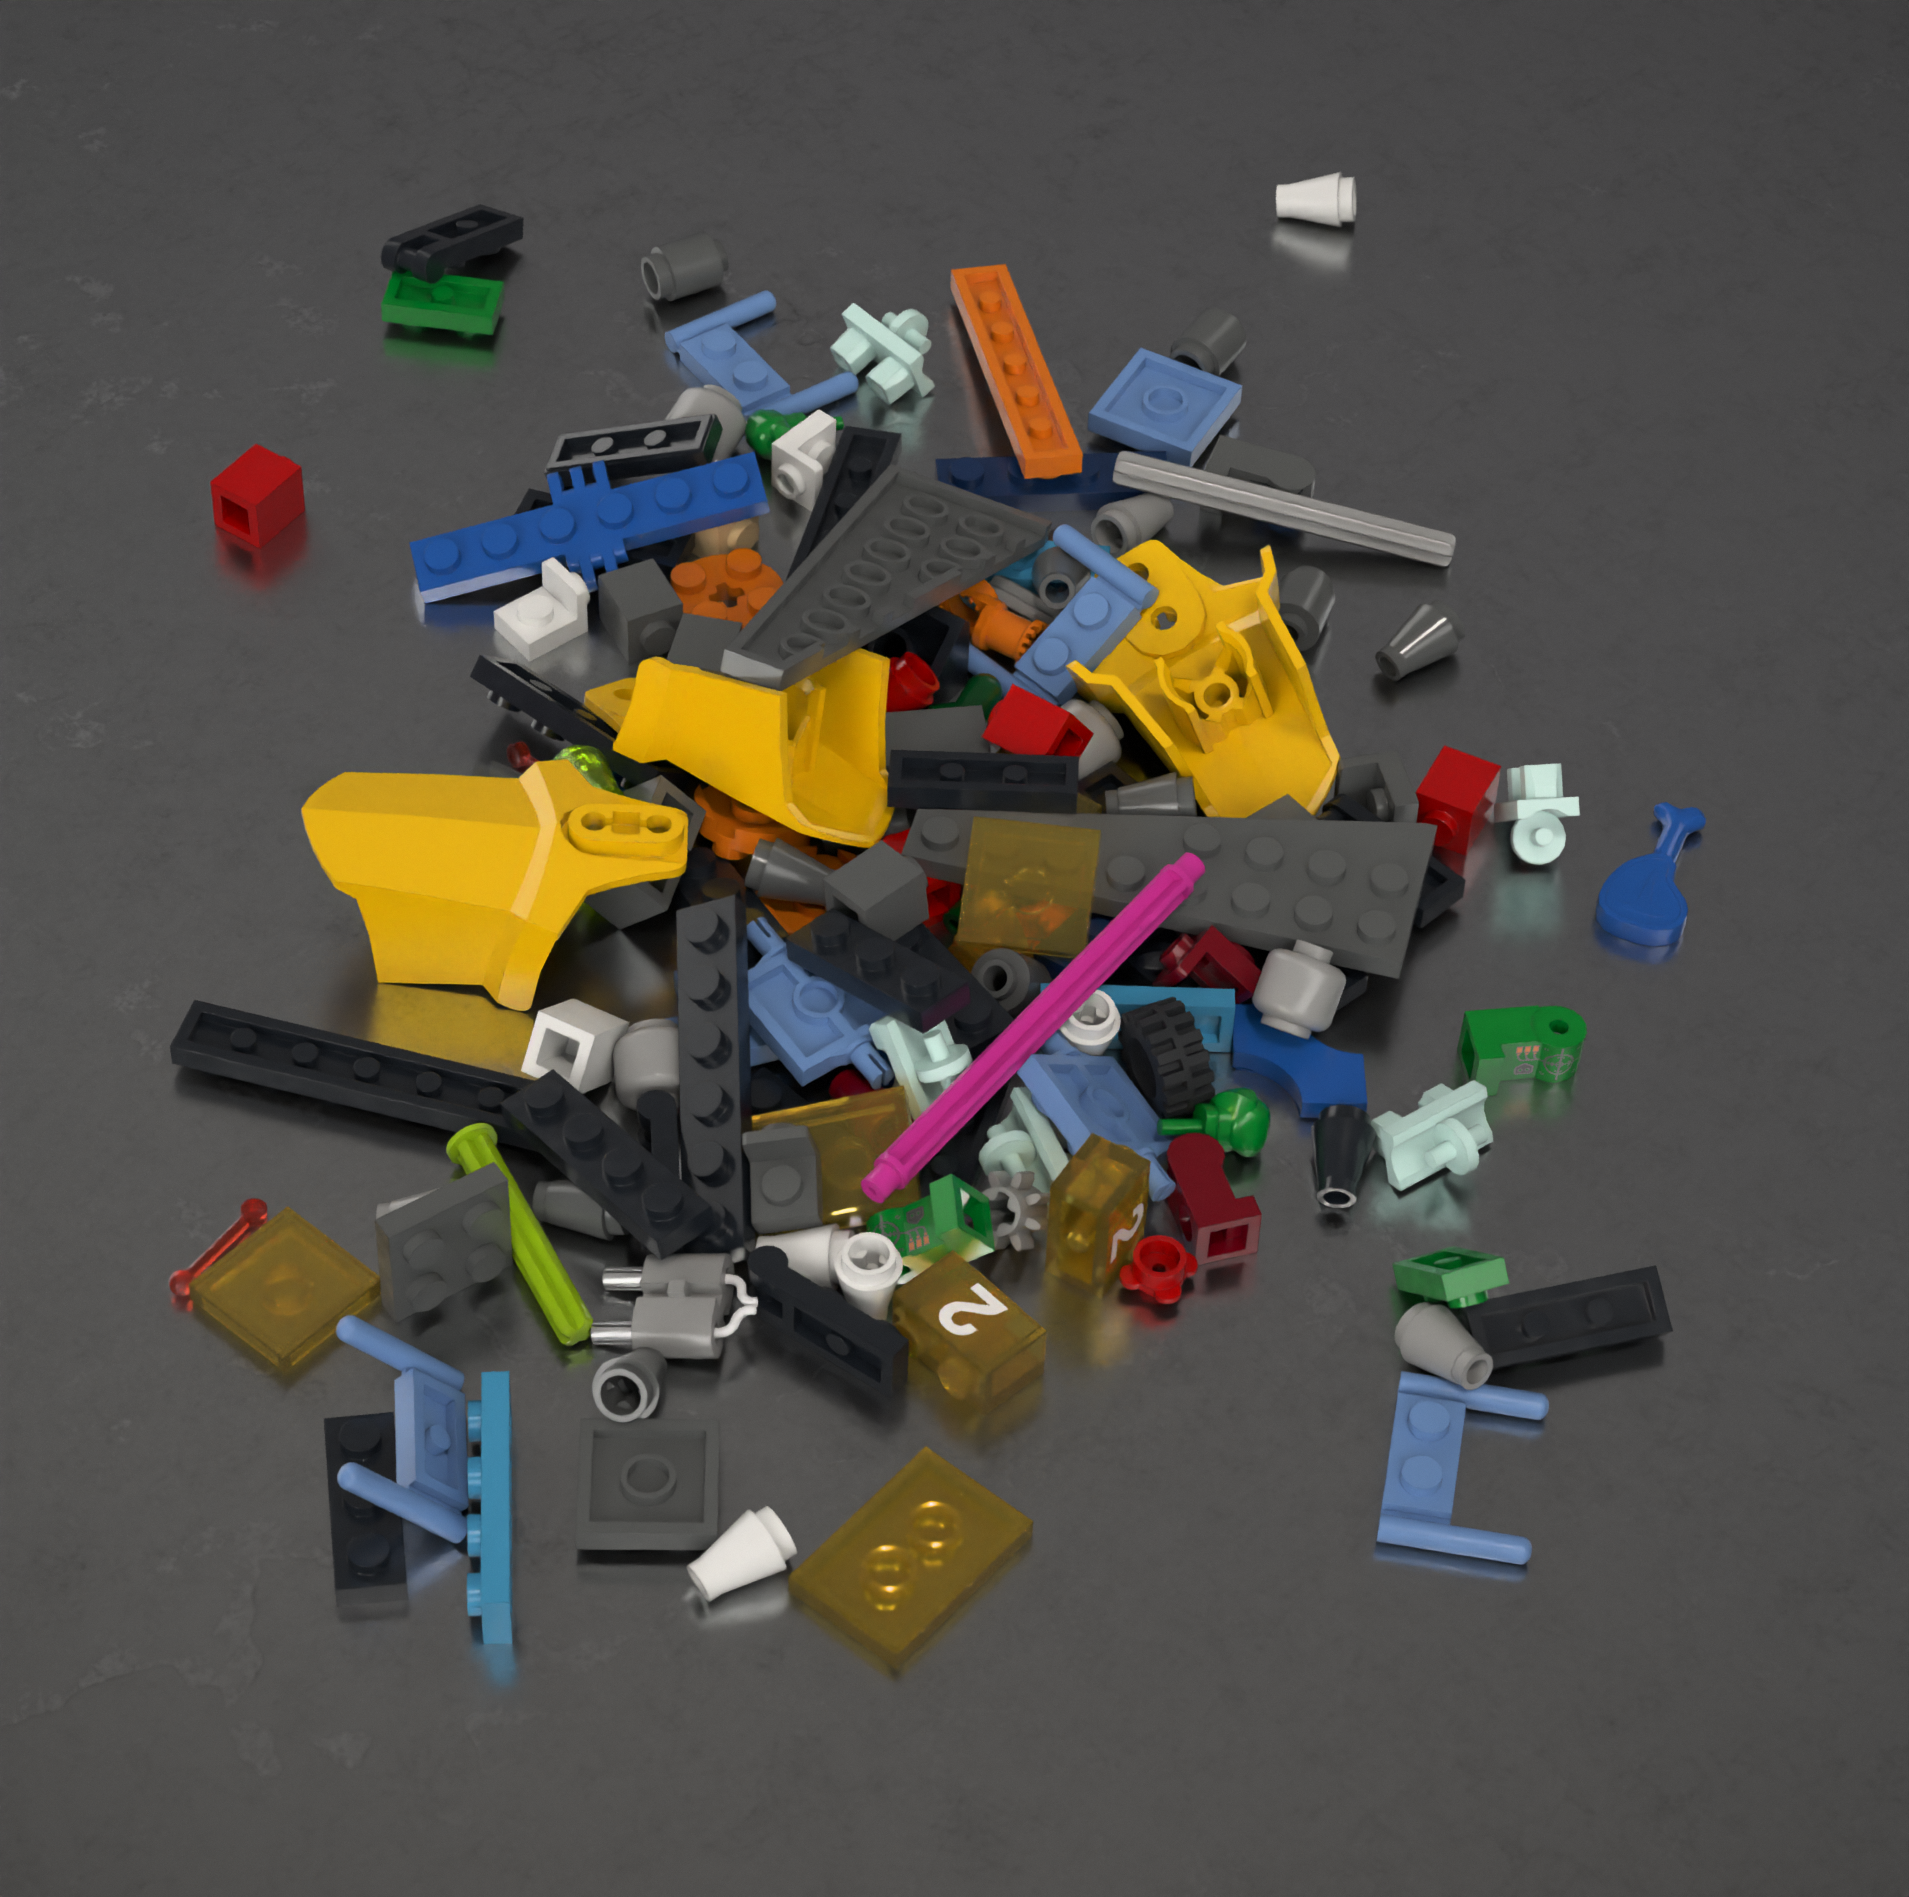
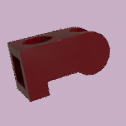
[1166,1133,1262,1265]

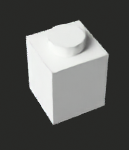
[521,998,630,1094]

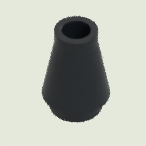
[1311,1105,1376,1208]

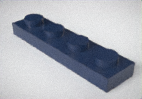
[935,451,1171,512]

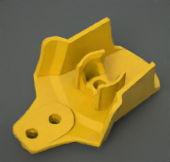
[1065,540,1341,818]
[584,648,895,848]
[301,759,688,1011]

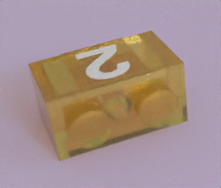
[1045,1133,1151,1299]
[892,1250,1047,1416]

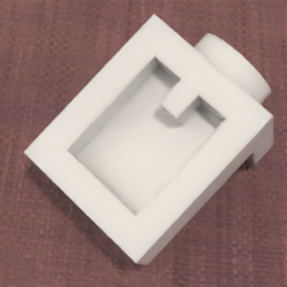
[771,409,836,512]
[494,557,590,662]

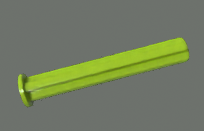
[446,1123,593,1346]

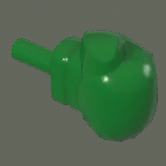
[744,409,844,460]
[1157,1087,1270,1158]

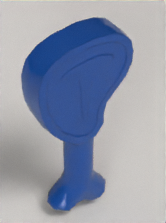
[1596,802,1706,947]

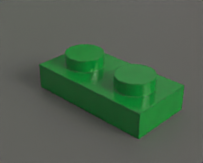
[381,271,505,335]
[1392,1246,1510,1308]

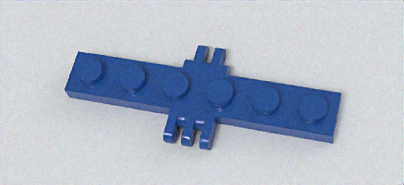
[409,452,771,604]

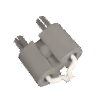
[590,1253,758,1359]

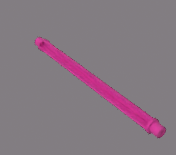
[861,852,1205,1203]

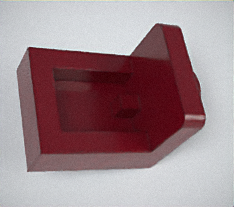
[1152,925,1262,1004]

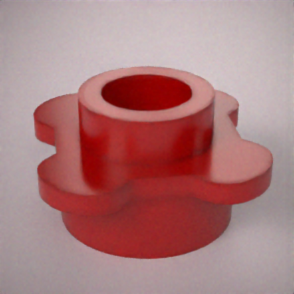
[1119,1235,1198,1304]

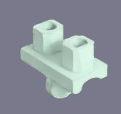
[830,303,935,405]
[1494,763,1580,865]
[869,1014,973,1121]
[1371,1080,1493,1191]
[978,1087,1097,1219]

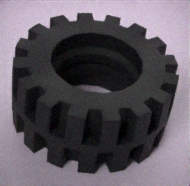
[1118,997,1215,1119]

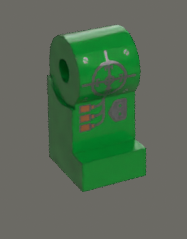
[1457,1005,1587,1096]
[866,1174,995,1284]

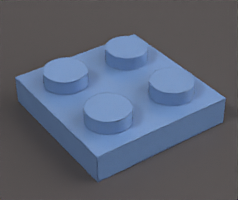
[1087,348,1242,467]

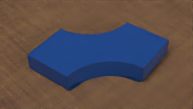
[1231,1004,1368,1118]

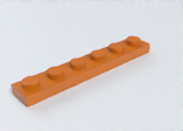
[951,264,1083,479]

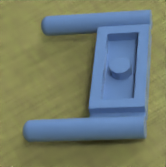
[664,290,859,421]
[968,524,1159,706]
[336,1315,469,1544]
[1376,1371,1549,1565]

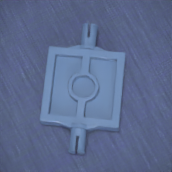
[747,917,895,1089]
[1017,1029,1176,1202]

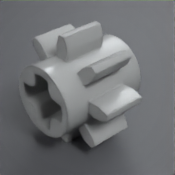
[969,1170,1054,1251]

